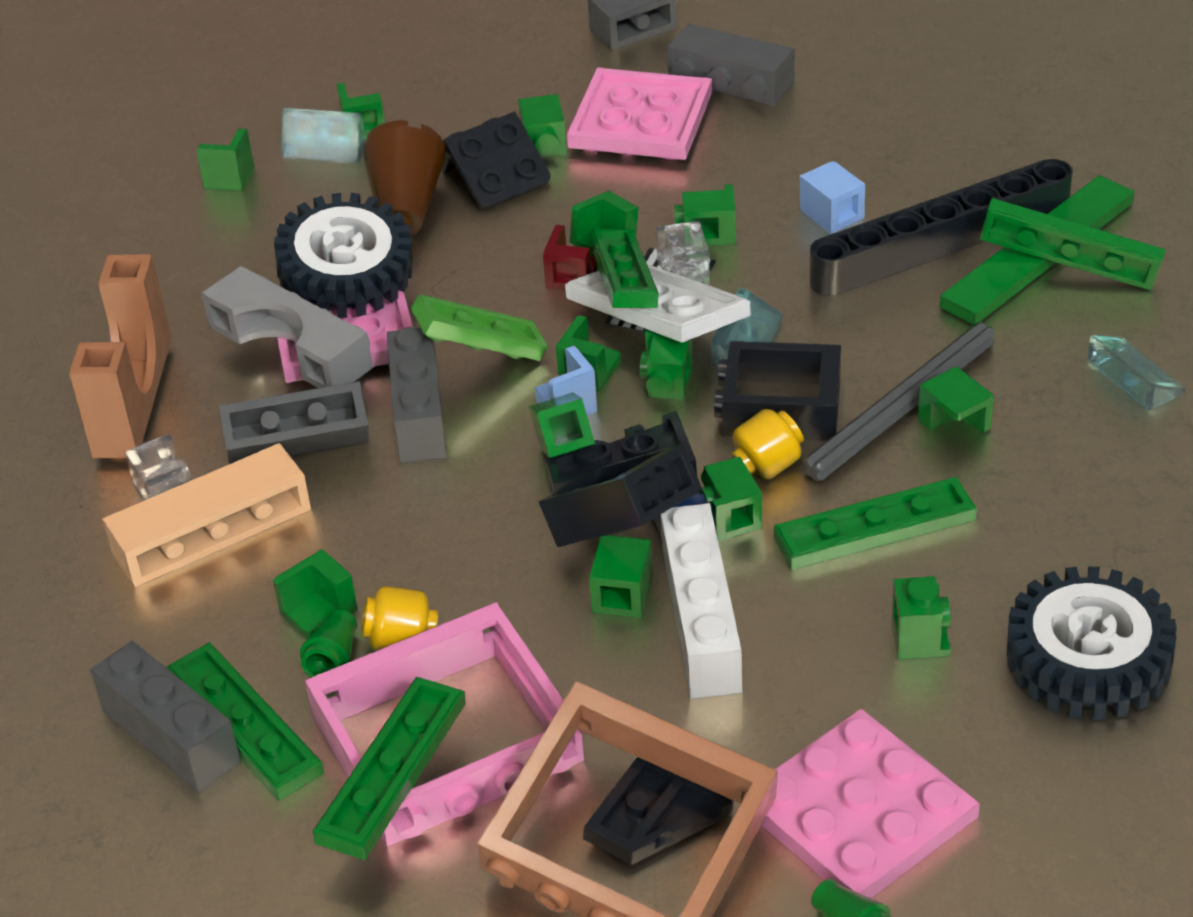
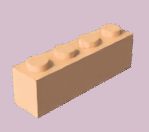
[102,443,311,588]

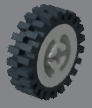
[274,193,413,318]
[1006,566,1177,720]

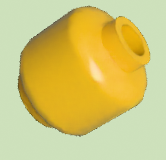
[730,409,804,480]
[361,586,438,651]

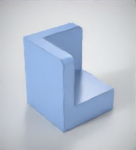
[800,161,865,234]
[534,346,597,415]

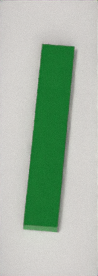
[939,175,1134,325]

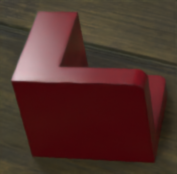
[543,224,598,291]

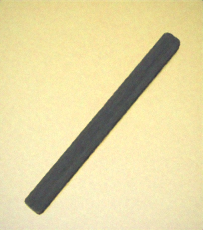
[803,322,995,481]

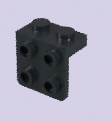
[441,111,551,210]

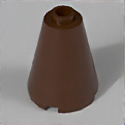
[363,120,445,236]

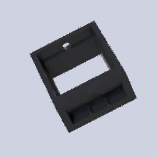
[714,341,841,441]
[539,443,703,548]

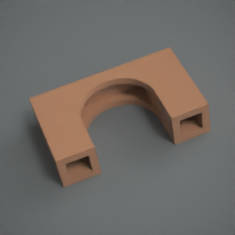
[69,254,172,459]

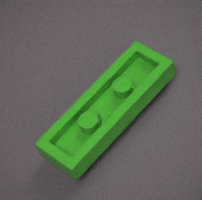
[411,294,548,361]

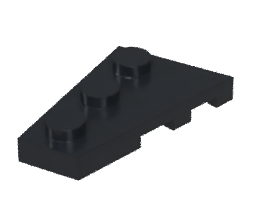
[546,410,697,493]

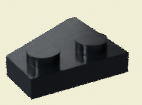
[583,757,734,865]

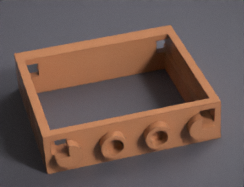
[477,681,778,917]

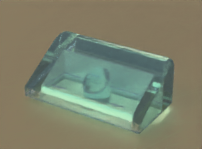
[281,108,365,164]
[711,288,783,367]
[1088,335,1185,411]

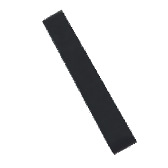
[810,159,1073,296]

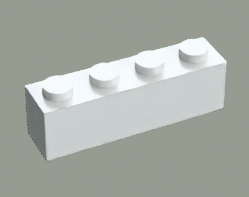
[660,503,742,699]

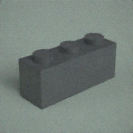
[667,23,795,106]
[387,327,447,464]
[218,381,369,464]
[90,640,241,793]

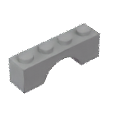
[202,266,373,388]

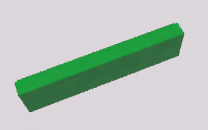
[979,198,1166,291]
[590,229,659,308]
[774,477,977,570]
[166,642,324,801]
[313,676,466,861]

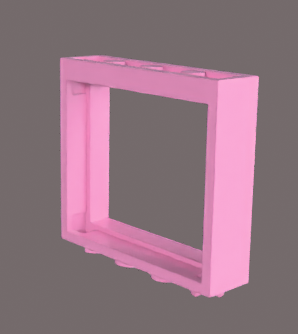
[305,602,584,847]

